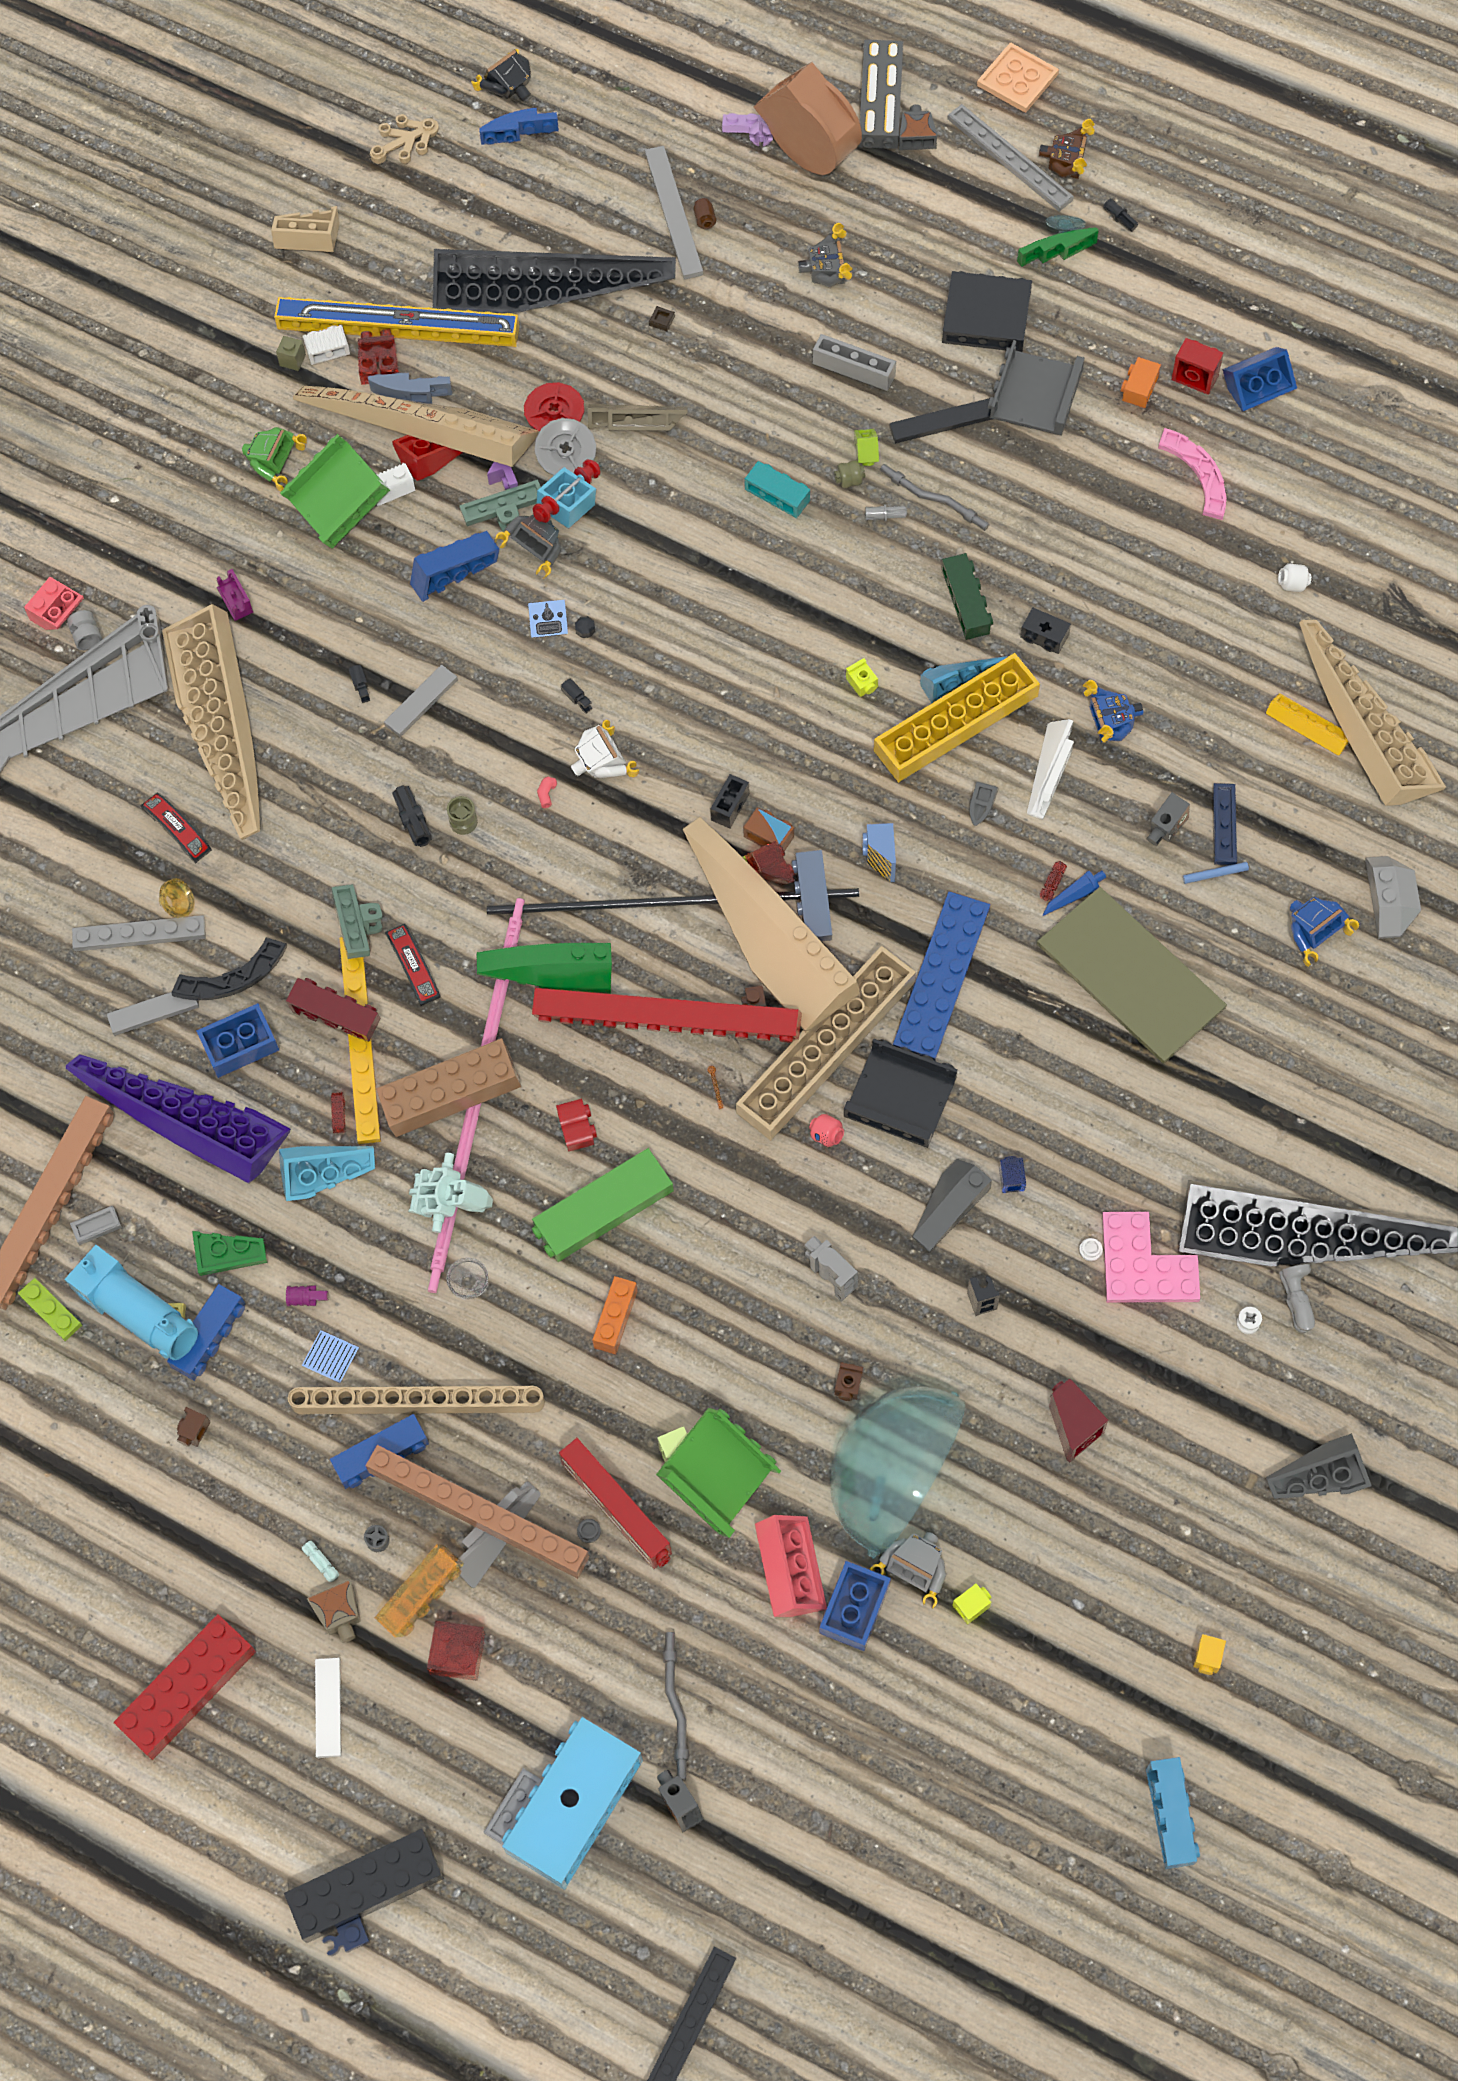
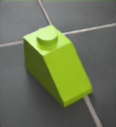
[854,429,879,466]

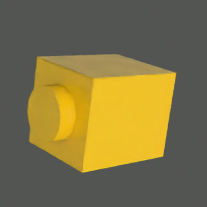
[1193,1634,1226,1675]

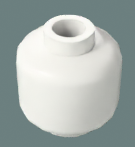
[1278,564,1312,592]

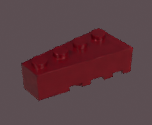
[286,978,381,1042]

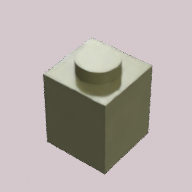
[276,336,306,371]

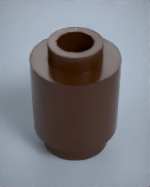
[693,198,717,229]

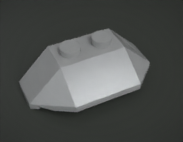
[1365,856,1421,939]

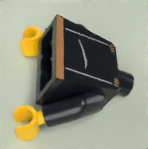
[471,49,531,101]

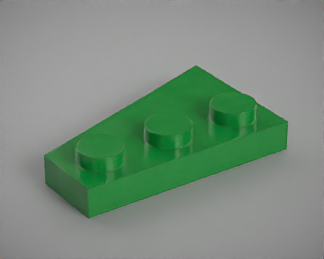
[192,1231,268,1276]

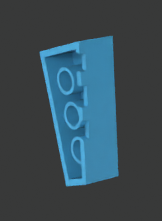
[1146,1757,1200,1869]

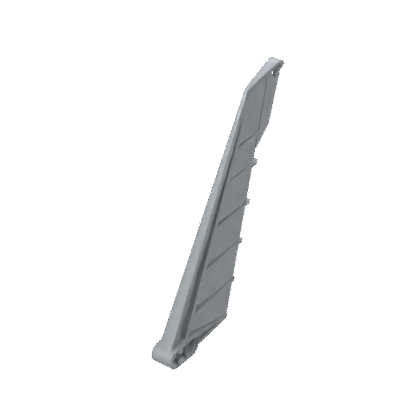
[0,605,168,772]

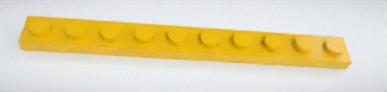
[339,937,381,1145]

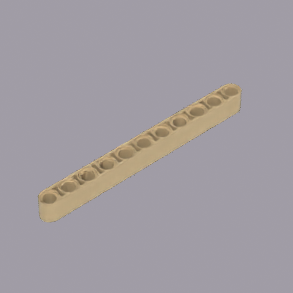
[288,1386,545,1414]

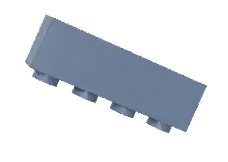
[792,850,832,941]

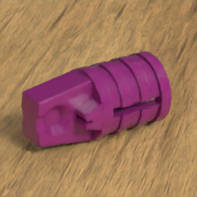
[286,1285,329,1306]

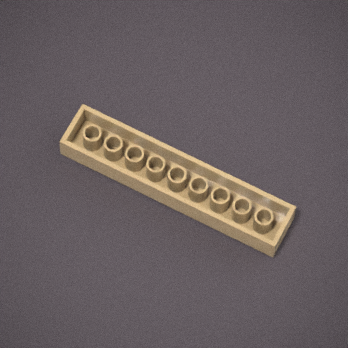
[736,946,916,1141]

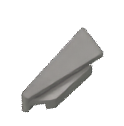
[456,1481,541,1588]

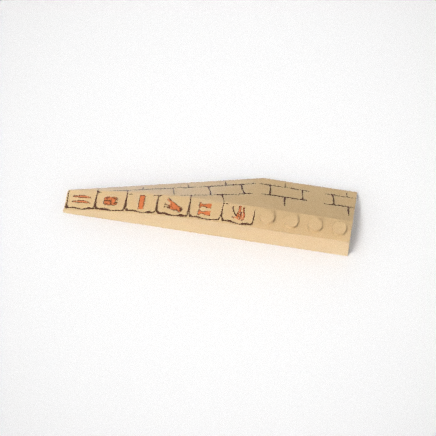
[293,386,540,467]

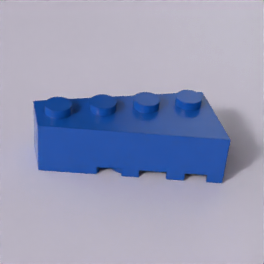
[410,531,499,602]

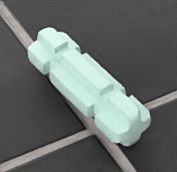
[302,1541,339,1582]

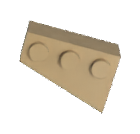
[271,206,340,252]

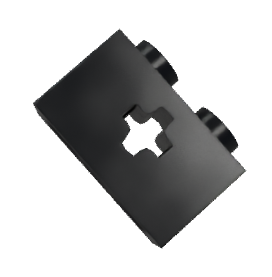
[1020,607,1071,654]
[710,774,750,829]

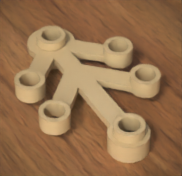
[370,114,439,164]

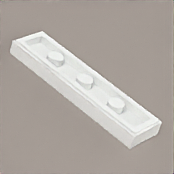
[315,1658,342,1758]

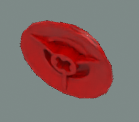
[524,382,584,431]

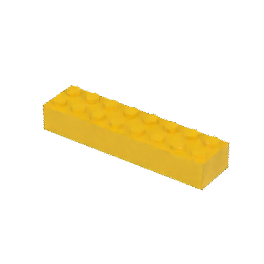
[874,653,1040,783]

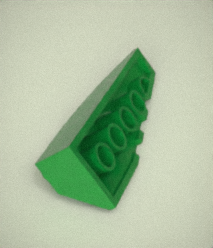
[476,943,612,994]

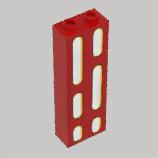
[559,1438,672,1570]

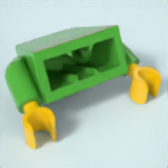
[242,427,307,491]

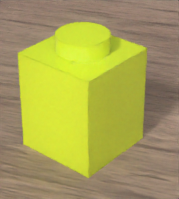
[953,1583,991,1625]

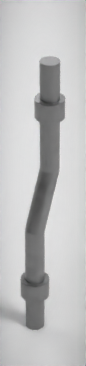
[880,464,989,531]
[663,1632,689,1780]

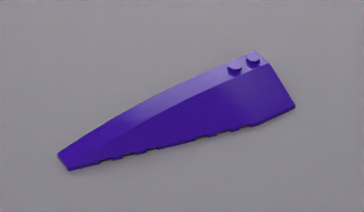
[66,1054,291,1183]

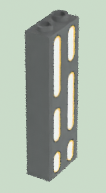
[859,40,903,149]

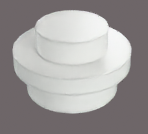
[1079,1238,1103,1261]

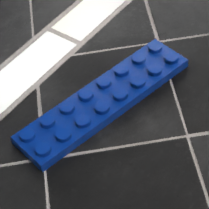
[893,892,990,1061]

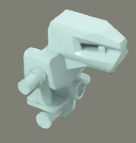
[408,1153,493,1233]

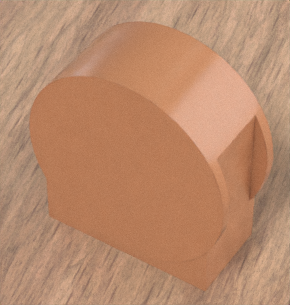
[753,62,862,175]

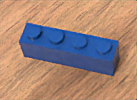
[167,1284,245,1381]
[330,1414,429,1489]

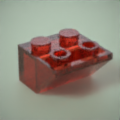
[744,841,795,886]

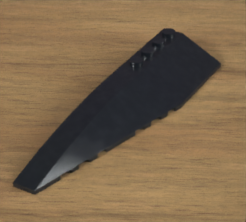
[433,249,676,314]
[1178,1180,1458,1267]

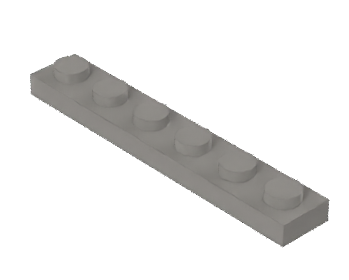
[72,915,206,952]

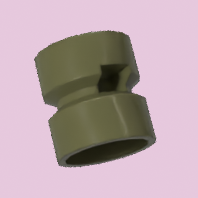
[446,796,478,835]

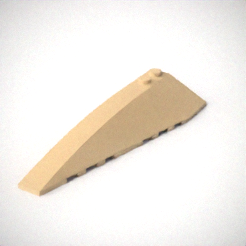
[1299,620,1446,806]

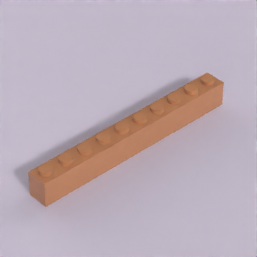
[0,1096,114,1311]
[365,1445,589,1579]

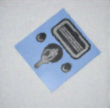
[528,600,568,638]

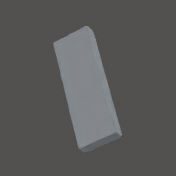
[483,1768,543,1845]

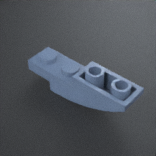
[368,373,452,404]

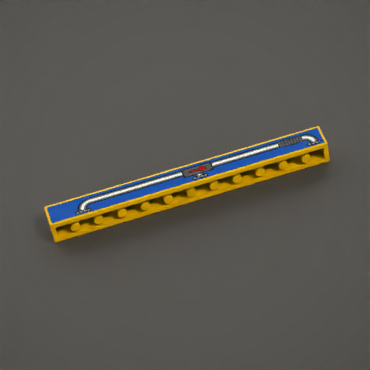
[274,297,520,347]

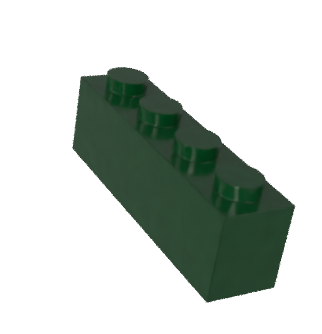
[941,553,993,640]

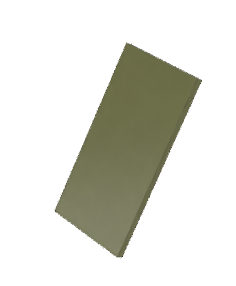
[1037,887,1227,1064]

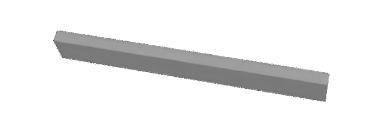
[948,104,1074,212]
[645,146,703,280]

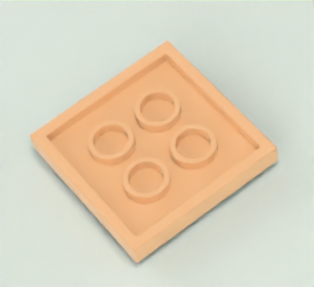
[977,42,1059,113]

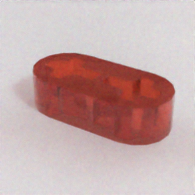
[331,1092,346,1134]

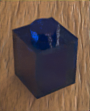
[999,1156,1026,1193]

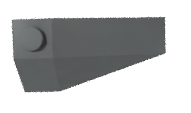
[912,1159,992,1253]
[1266,1433,1372,1499]

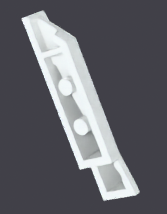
[1027,719,1074,820]

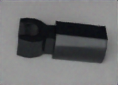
[348,665,370,703]
[561,678,593,714]

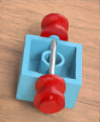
[533,459,601,529]

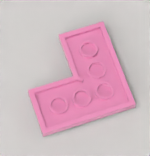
[1102,1212,1200,1303]

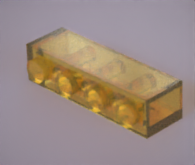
[374,1544,464,1637]

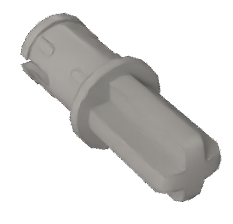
[865,504,907,521]

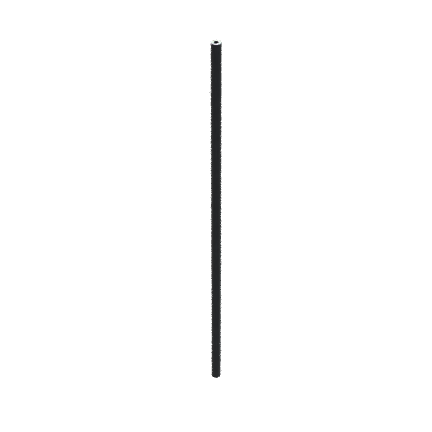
[487,888,859,915]

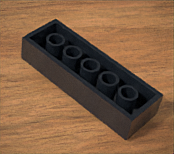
[284,1829,444,1943]

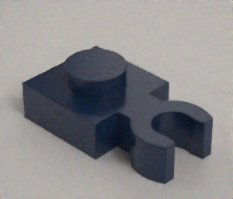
[322,1918,370,1956]

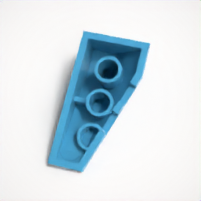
[920,656,1007,704]

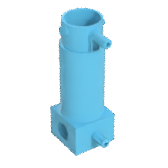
[64,1245,198,1360]

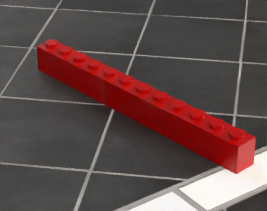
[532,988,802,1043]

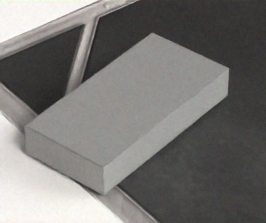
[70,1205,122,1245]

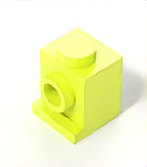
[846,658,878,697]

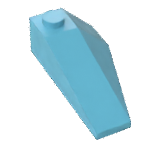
[279,1146,375,1201]

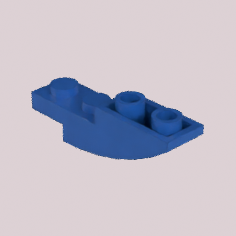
[479,108,559,145]

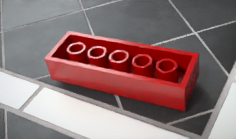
[113,1614,256,1761]

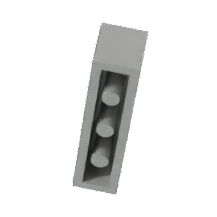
[813,334,896,391]

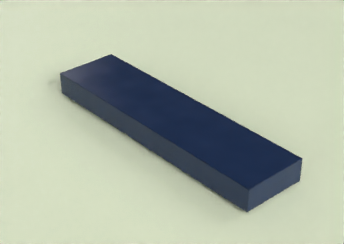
[1213,783,1237,865]

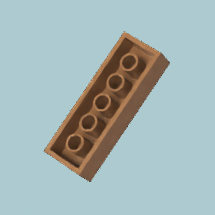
[376,1038,522,1137]

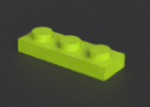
[18,1278,82,1341]

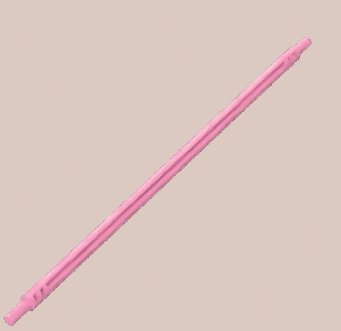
[428,898,525,1293]

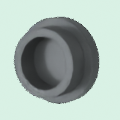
[577,1519,601,1543]

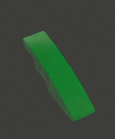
[1017,228,1099,267]

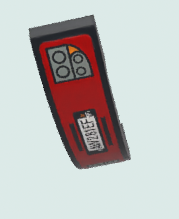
[140,792,212,864]
[385,924,441,1006]

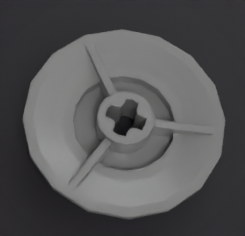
[535,418,596,475]

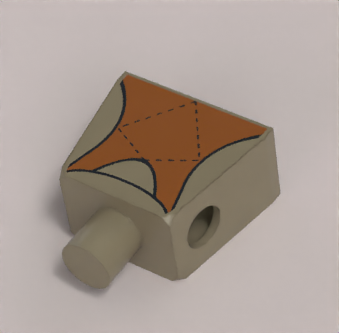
[307,1580,361,1643]

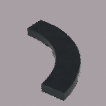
[171,937,287,1000]

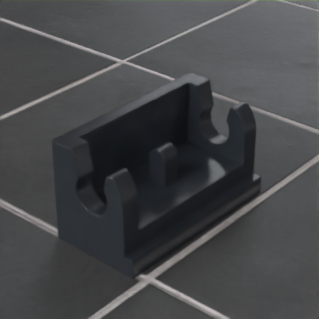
[967,1276,1000,1316]

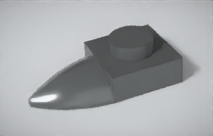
[970,781,999,826]

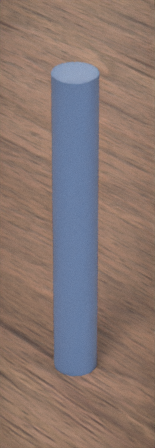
[1183,862,1249,884]

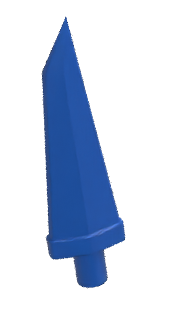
[1043,871,1106,916]

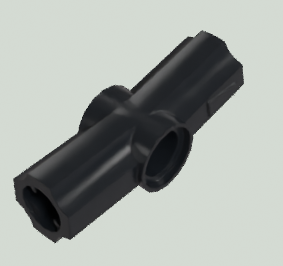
[392,785,432,847]

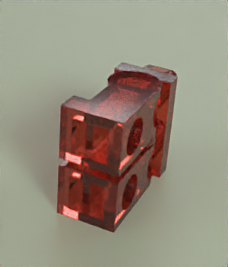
[357,329,399,385]

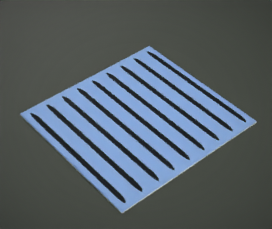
[302,1330,359,1383]

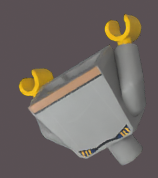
[870,1532,946,1609]

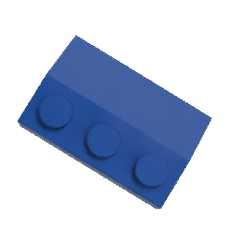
[1222,347,1297,411]

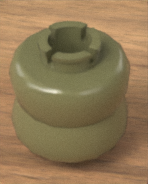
[834,460,865,488]

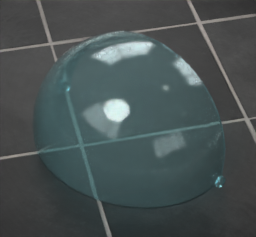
[830,1386,965,1558]

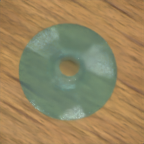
[1046,215,1086,233]

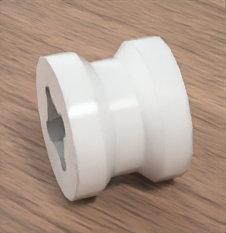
[1236,1307,1262,1334]

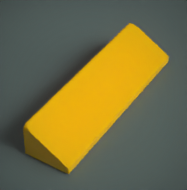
[1266,693,1349,755]

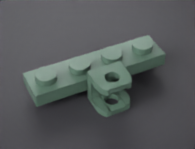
[459,480,541,532]
[332,884,382,959]

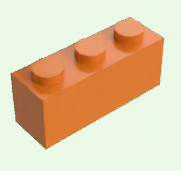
[592,1276,638,1355]

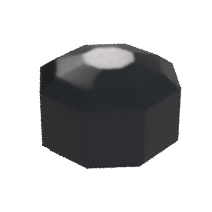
[575,616,595,638]

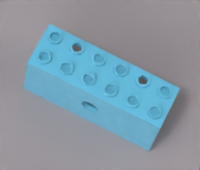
[502,1717,643,1890]

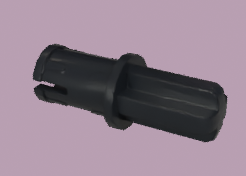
[1103,198,1138,231]

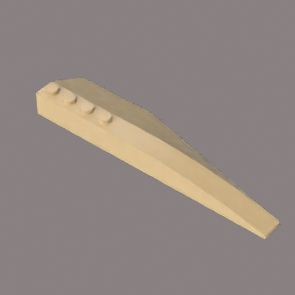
[162,604,260,840]
[683,817,859,1032]

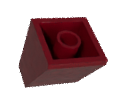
[1049,1379,1109,1463]

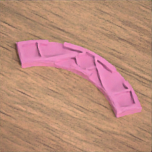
[1158,428,1226,520]

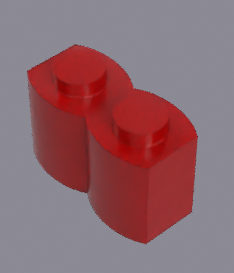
[556,1099,597,1152]

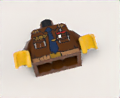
[1039,119,1095,179]

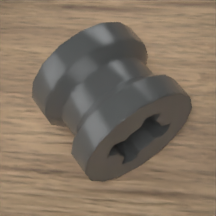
[364,1525,390,1553]

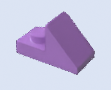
[487,462,518,490]

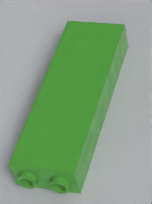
[531,1148,674,1262]

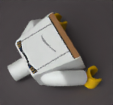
[571,720,639,778]

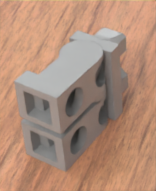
[805,1236,858,1302]

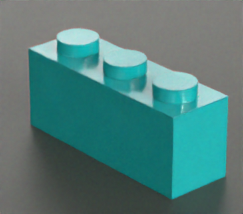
[745,461,810,518]

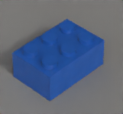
[196,1003,279,1078]
[819,1561,891,1651]

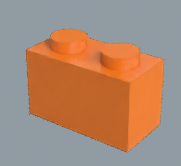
[1121,357,1161,408]

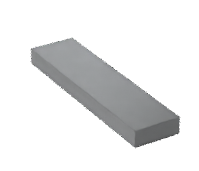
[384,664,458,737]
[107,992,199,1036]

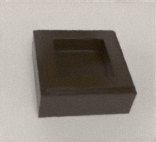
[649,306,675,332]

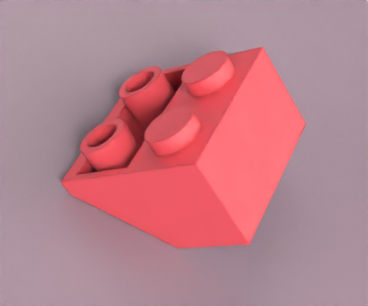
[24,577,84,630]

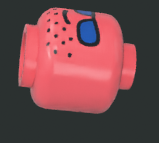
[809,1114,844,1147]

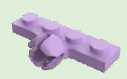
[722,113,773,146]

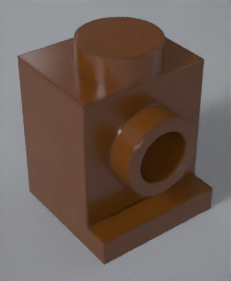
[741,985,766,1007]
[834,1362,864,1401]
[177,1407,211,1447]

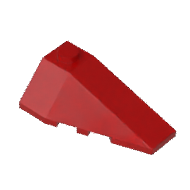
[392,435,462,481]

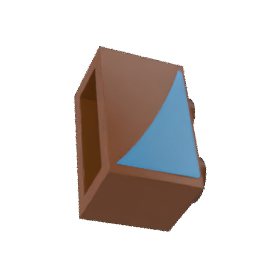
[743,807,794,857]

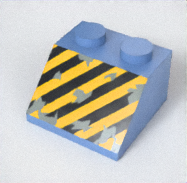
[862,823,896,882]

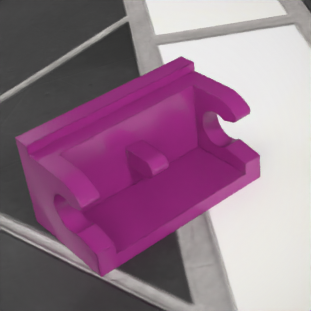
[217,569,254,621]

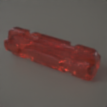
[1040,861,1067,901]

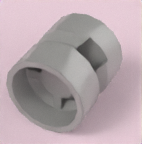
[67,610,102,651]

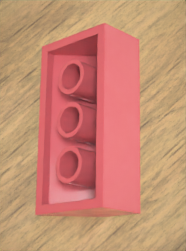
[755,1515,827,1617]

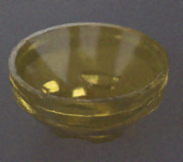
[159,878,194,918]

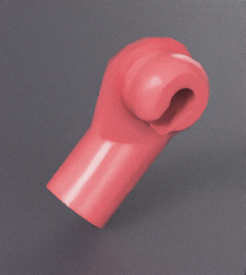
[537,776,557,808]

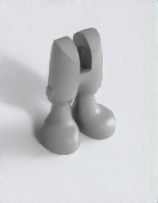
[1279,1264,1315,1333]

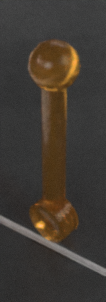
[707,1066,723,1109]

